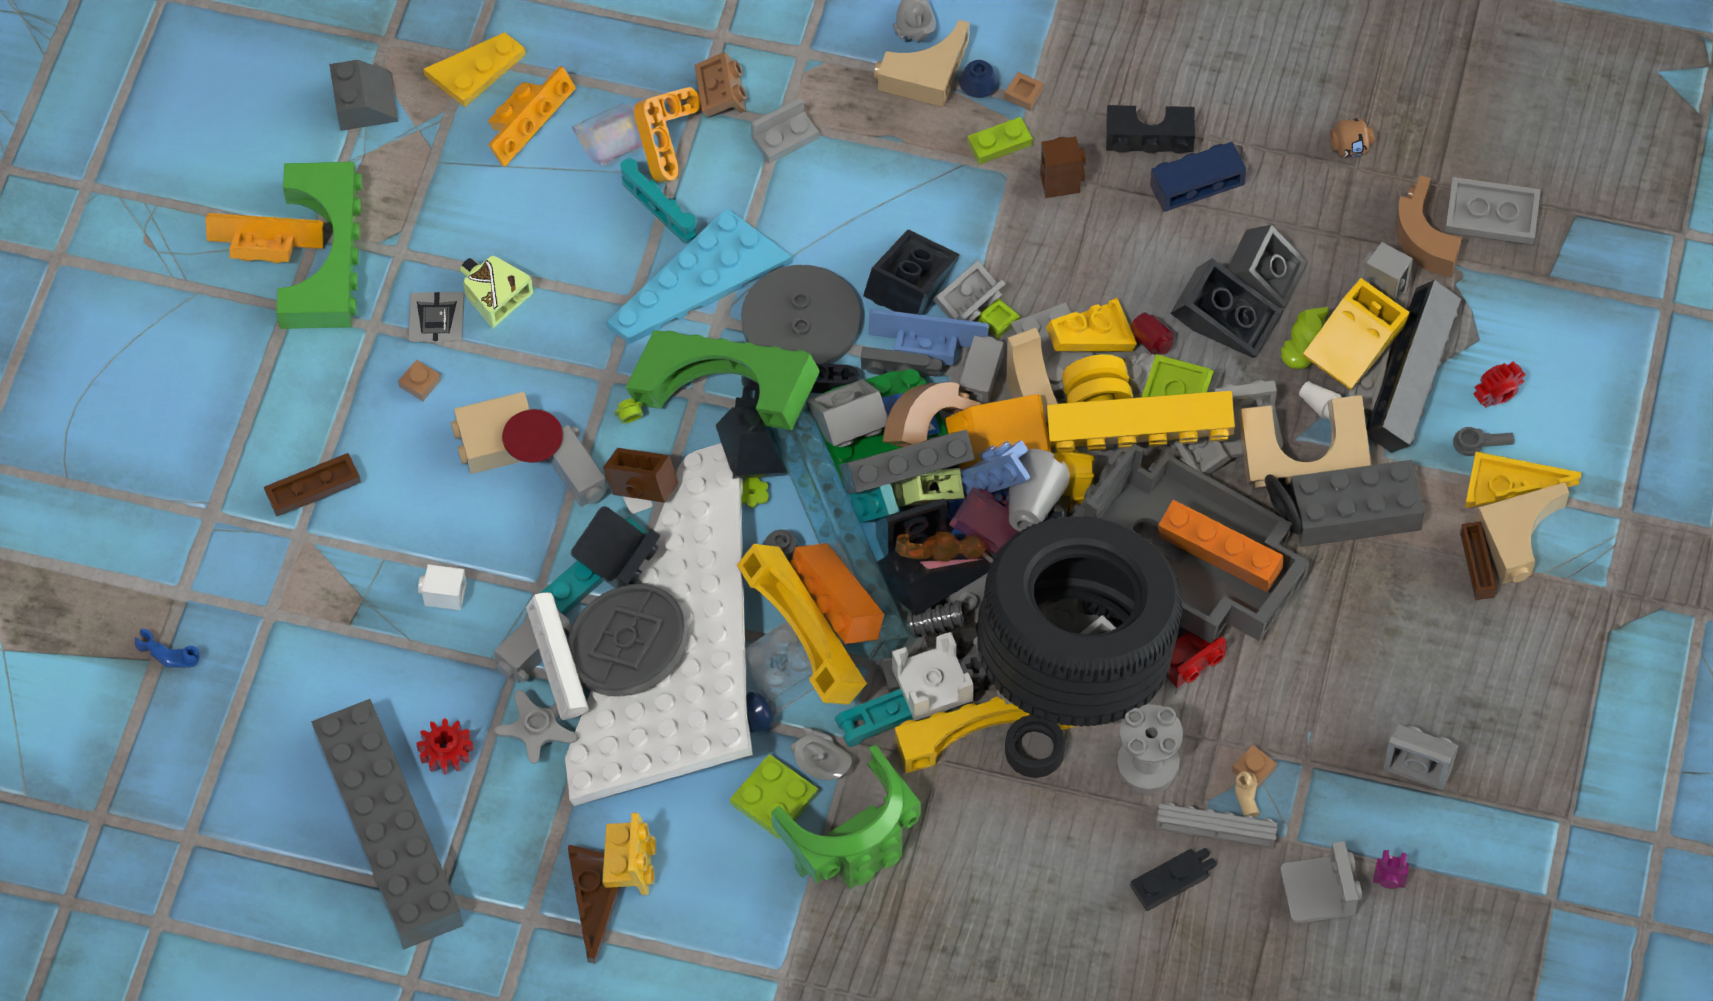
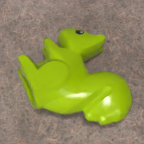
[1281,307,1329,370]

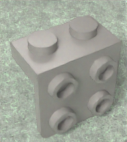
[1214,380,1283,458]
[1280,841,1362,924]

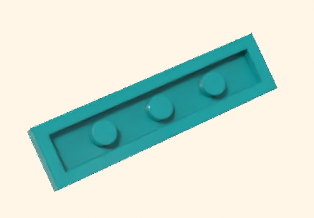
[540,516,646,615]

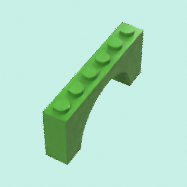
[276,162,362,329]
[625,330,820,430]

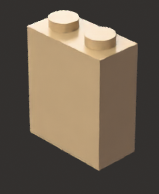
[451,391,530,474]

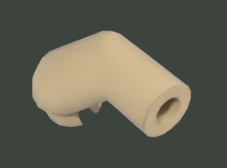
[1235,771,1260,818]

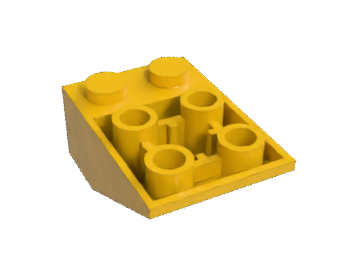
[1303,278,1410,390]

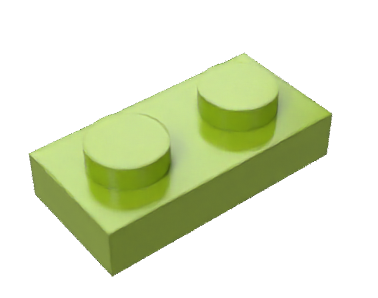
[967,117,1033,164]

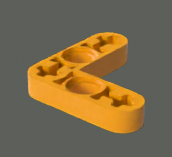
[634,87,700,183]

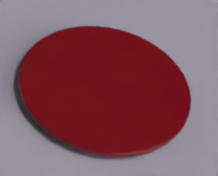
[502,409,563,463]

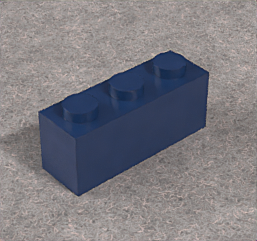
[1150,142,1246,212]

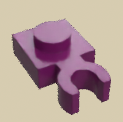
[1373,850,1409,889]

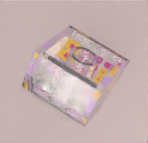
[572,103,644,166]

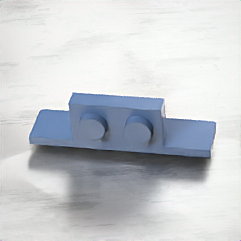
[868,309,989,366]
[960,440,1030,499]

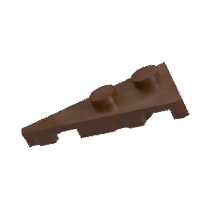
[568,845,621,964]

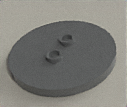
[741,265,861,364]
[567,584,688,696]

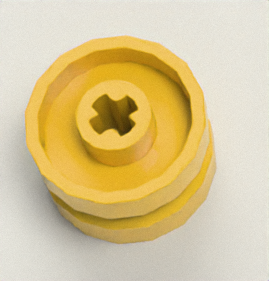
[1062,354,1134,403]

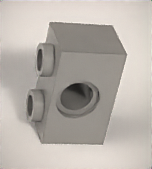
[1361,242,1413,303]

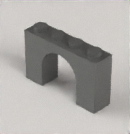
[839,430,975,494]

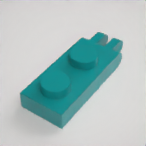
[846,484,899,523]

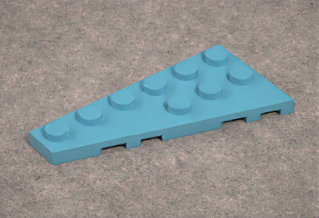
[607,208,793,344]

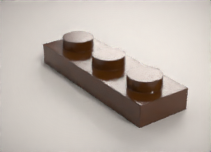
[264,453,361,517]

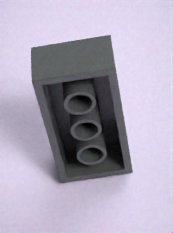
[1289,460,1424,547]

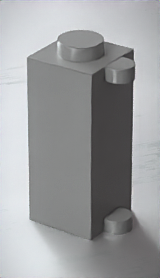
[548,425,610,507]
[494,611,572,683]

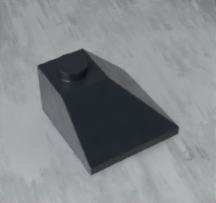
[715,406,787,479]

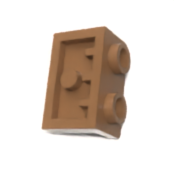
[694,52,747,117]

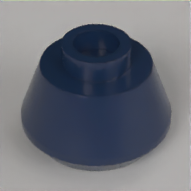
[959,60,998,98]
[746,691,774,733]

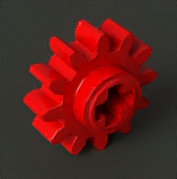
[1473,361,1526,408]
[416,718,473,775]

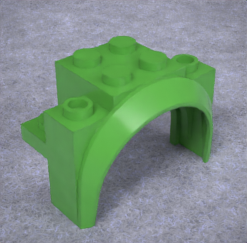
[771,745,921,889]

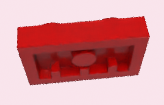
[1167,632,1227,688]

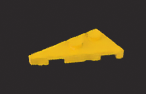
[1465,452,1582,508]

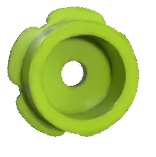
[614,398,643,424]

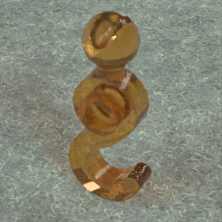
[895,532,984,562]

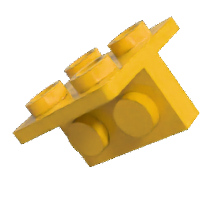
[602,812,656,895]

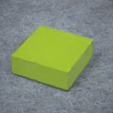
[977,298,1020,339]

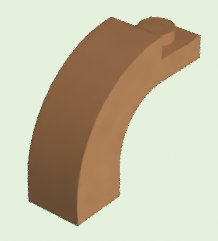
[1396,175,1462,278]
[883,382,981,448]

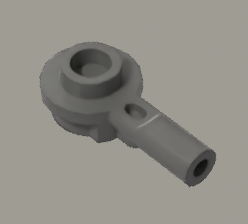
[1453,427,1514,456]

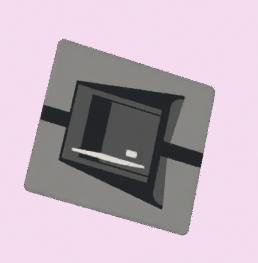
[408,292,464,342]

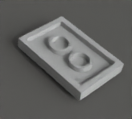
[1445,177,1541,245]
[1011,302,1093,397]

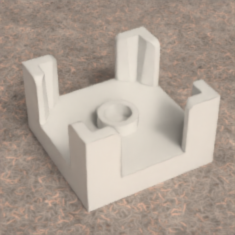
[892,632,973,720]

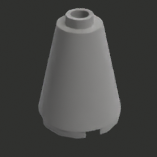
[1009,449,1070,532]

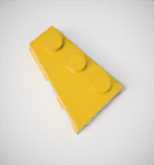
[423,32,526,107]
[1046,297,1137,351]

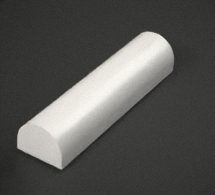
[526,593,589,720]

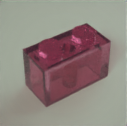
[949,487,1018,555]

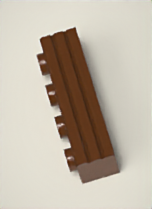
[1460,522,1497,600]

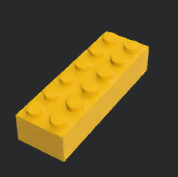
[1047,391,1235,452]

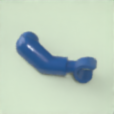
[135,629,200,668]

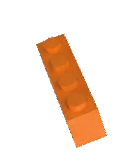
[1158,500,1283,593]
[790,543,885,644]

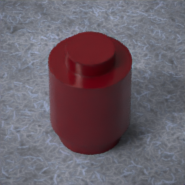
[1130,312,1174,355]

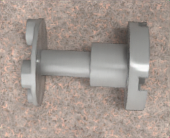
[1116,704,1183,795]

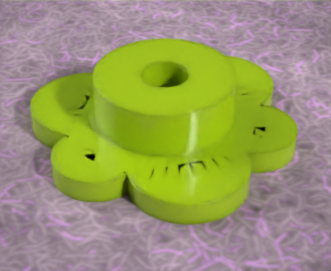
[741,477,769,508]

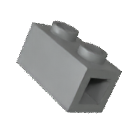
[959,335,1003,405]

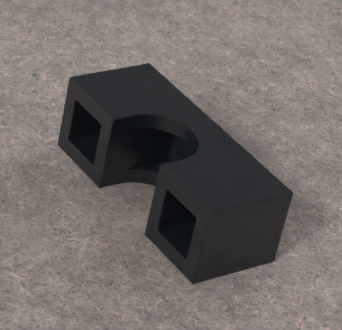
[1106,105,1195,154]

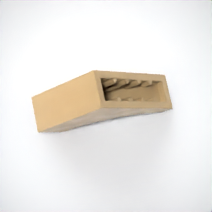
[874,20,970,107]
[1006,328,1058,436]
[1476,482,1569,584]

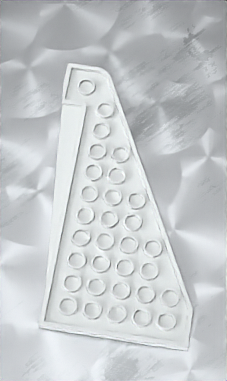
[565,443,753,806]

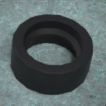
[1005,715,1065,778]

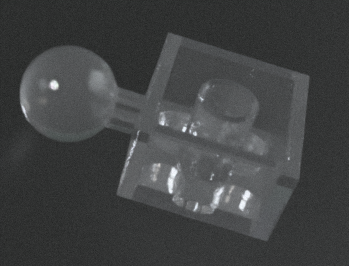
[745,621,847,716]

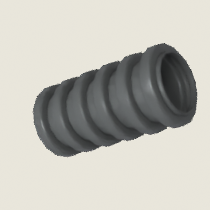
[907,600,967,638]

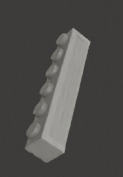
[1156,803,1278,848]

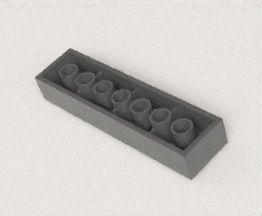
[311,699,463,950]

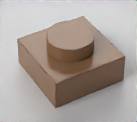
[1004,72,1044,111]
[398,360,441,401]
[1232,745,1277,790]

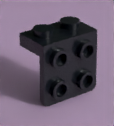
[571,506,661,588]

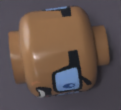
[1330,118,1374,158]

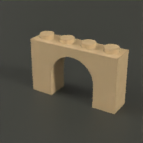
[1237,395,1371,489]

